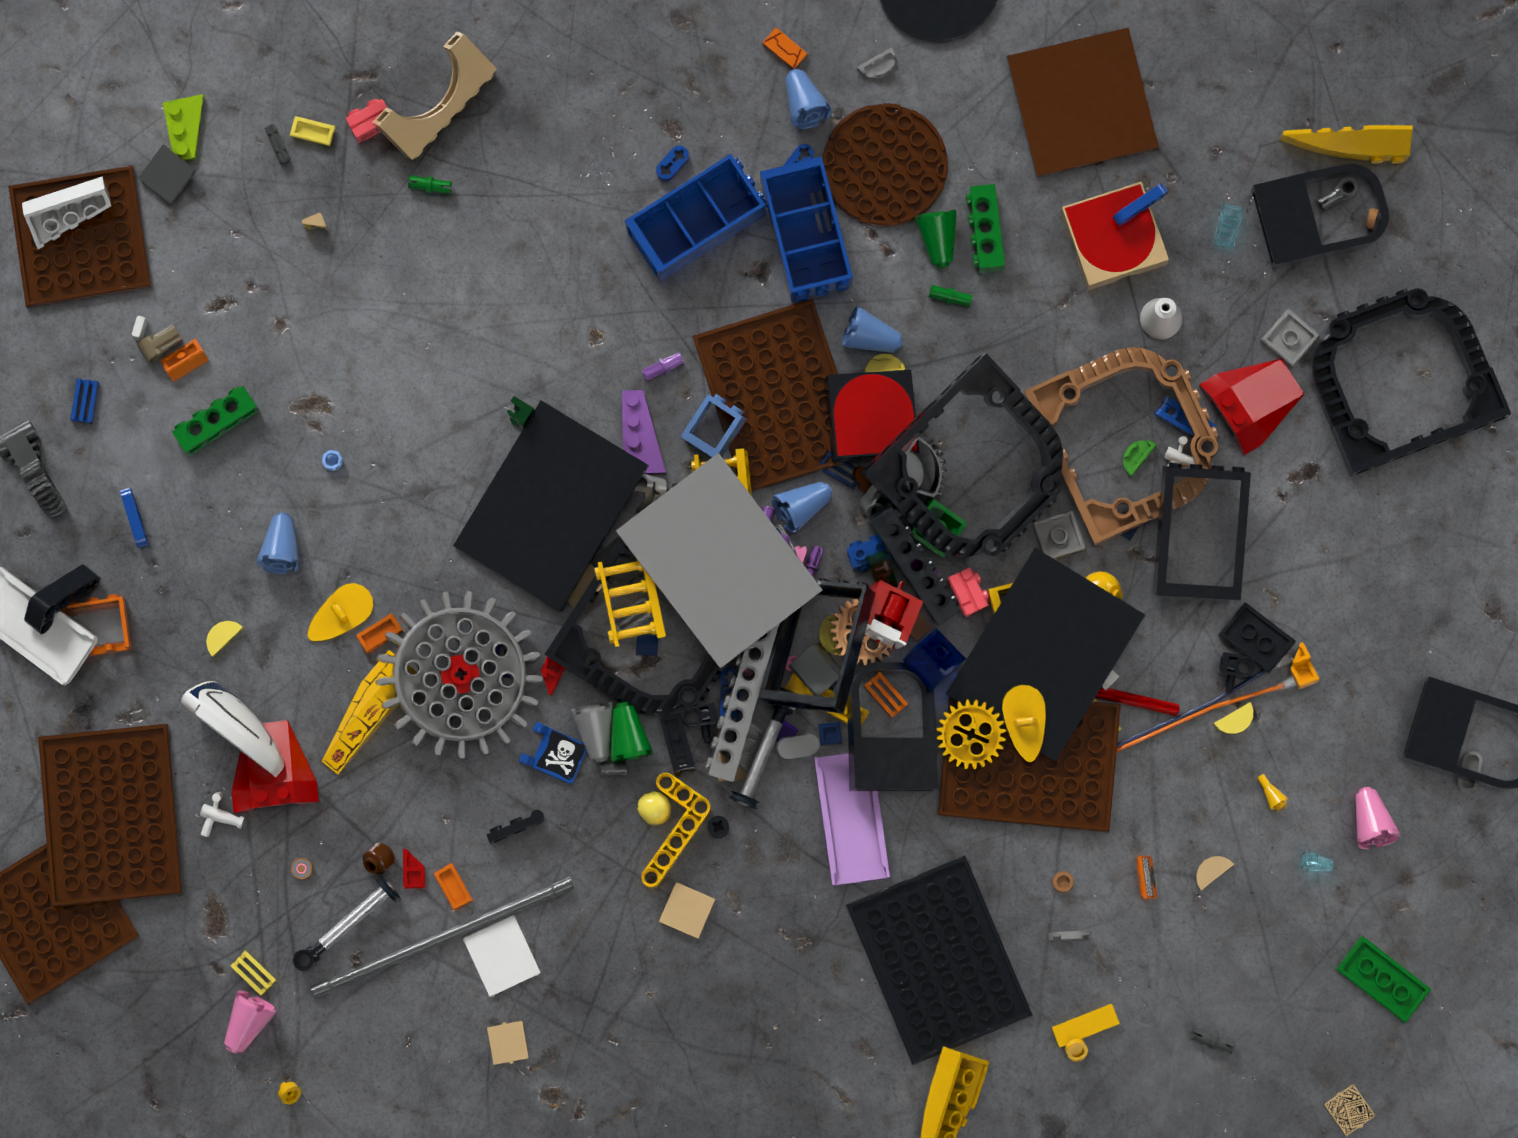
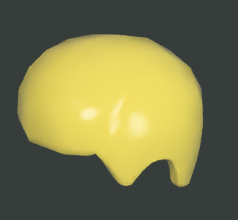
[637,791,671,826]

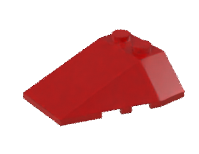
[1199,359,1304,456]
[231,720,319,814]

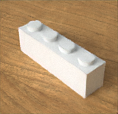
[22,177,111,249]

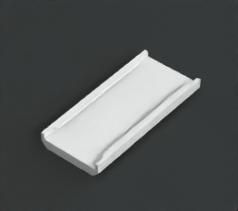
[0,567,98,686]

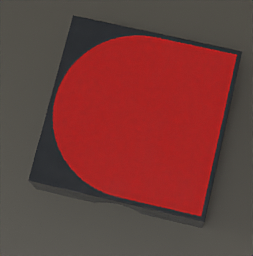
[824,369,920,463]

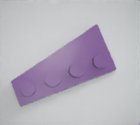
[622,390,666,475]

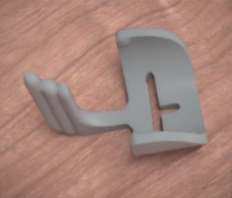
[634,474,667,512]

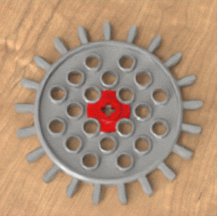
[375,591,543,759]

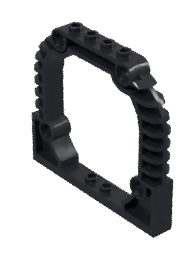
[1312,288,1511,477]
[861,352,1063,557]
[544,510,727,715]

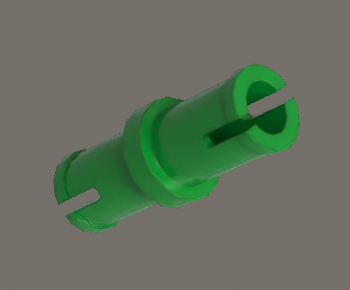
[408,175,452,194]
[928,284,973,308]

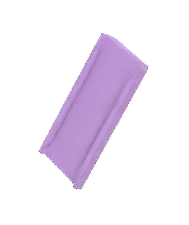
[814,753,890,886]

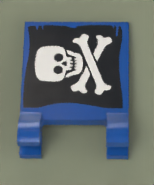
[518,721,586,785]

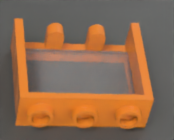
[61,594,133,656]

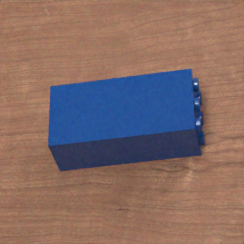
[625,154,767,282]
[760,156,853,302]

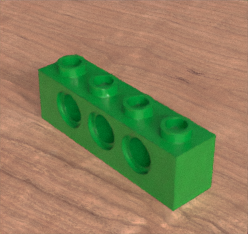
[966,184,1005,273]
[172,386,260,456]

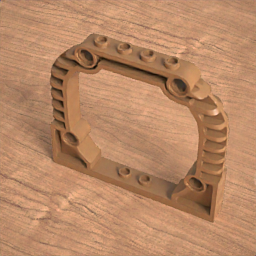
[1024,347,1219,546]

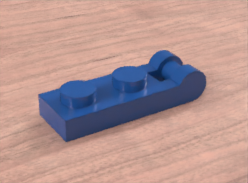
[1154,396,1216,437]

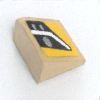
[301,213,328,231]

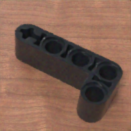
[24,564,101,634]

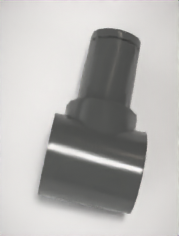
[1318,177,1358,211]

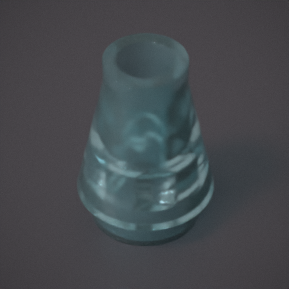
[1300,851,1334,872]

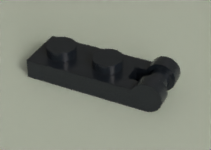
[660,713,696,776]
[487,810,545,844]

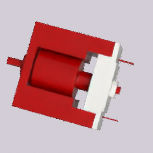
[865,580,923,653]

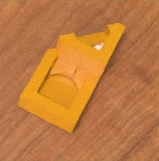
[1290,642,1319,690]

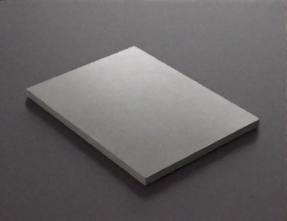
[616,453,822,668]

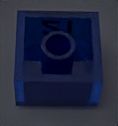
[902,628,966,691]

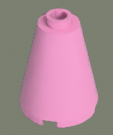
[1355,787,1401,849]
[224,991,276,1054]

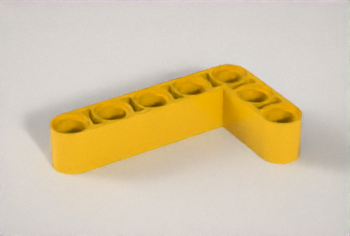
[641,773,711,889]

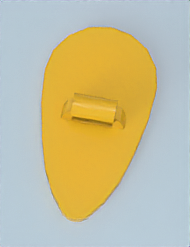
[307,583,374,641]
[1002,685,1046,762]

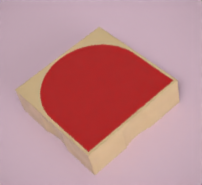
[1060,181,1169,291]

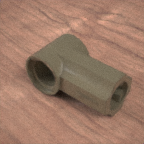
[137,324,183,363]

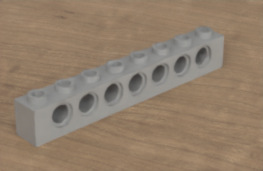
[705,624,779,782]

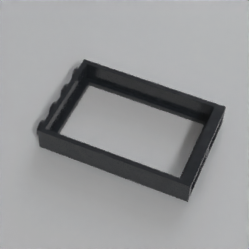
[1153,462,1251,600]
[759,578,875,714]

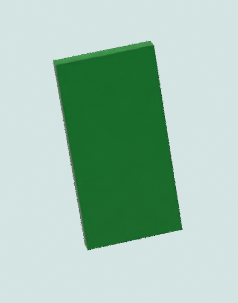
[1336,936,1431,1024]

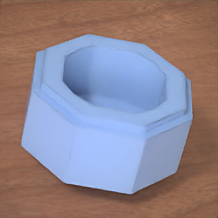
[322,450,343,472]

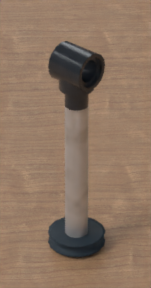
[729,687,796,809]
[293,875,401,972]

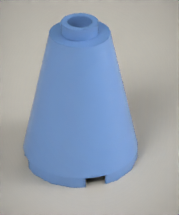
[785,69,832,129]
[842,307,903,353]
[771,482,832,533]
[256,513,299,574]

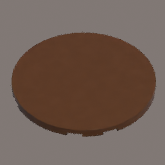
[823,103,948,227]

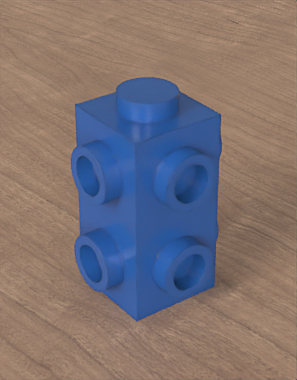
[846,535,892,573]

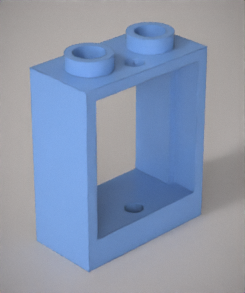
[680,394,747,457]

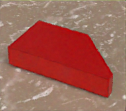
[541,657,566,696]
[403,849,425,889]

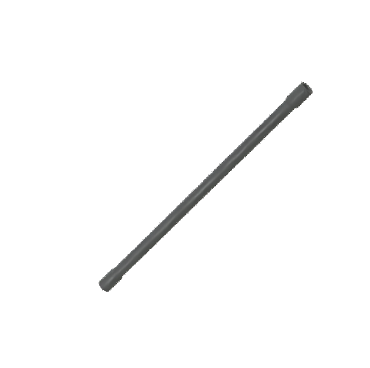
[310,877,574,999]

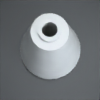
[1140,298,1182,340]

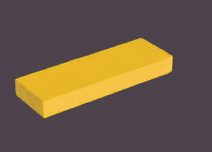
[1051,1003,1120,1048]

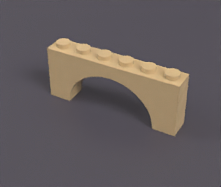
[372,32,497,160]

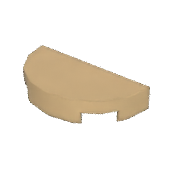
[1196,856,1234,891]

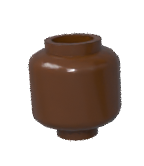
[363,843,395,875]

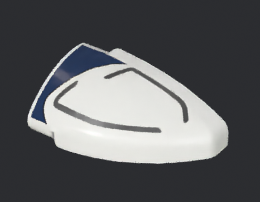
[181,681,284,777]

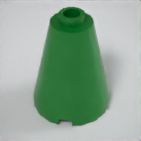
[915,210,957,268]
[610,702,653,762]

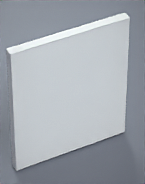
[463,915,541,997]

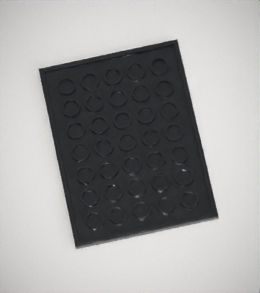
[453,400,649,611]
[946,548,1145,762]
[846,855,1032,1065]

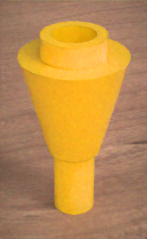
[1257,774,1289,812]

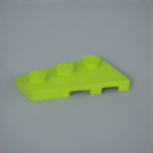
[162,94,204,162]

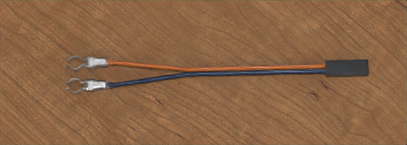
[1117,647,1319,752]

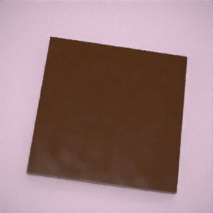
[1006,27,1159,177]
[8,165,152,308]
[0,843,140,1005]

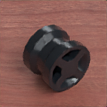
[708,816,729,838]

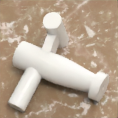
[1164,436,1195,467]
[200,792,245,837]

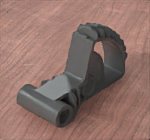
[0,420,66,518]
[859,434,947,517]

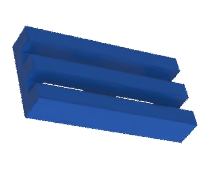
[70,378,99,424]

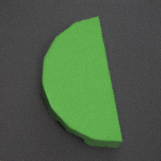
[1123,440,1157,478]

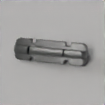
[265,124,290,164]

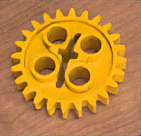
[936,700,1006,769]

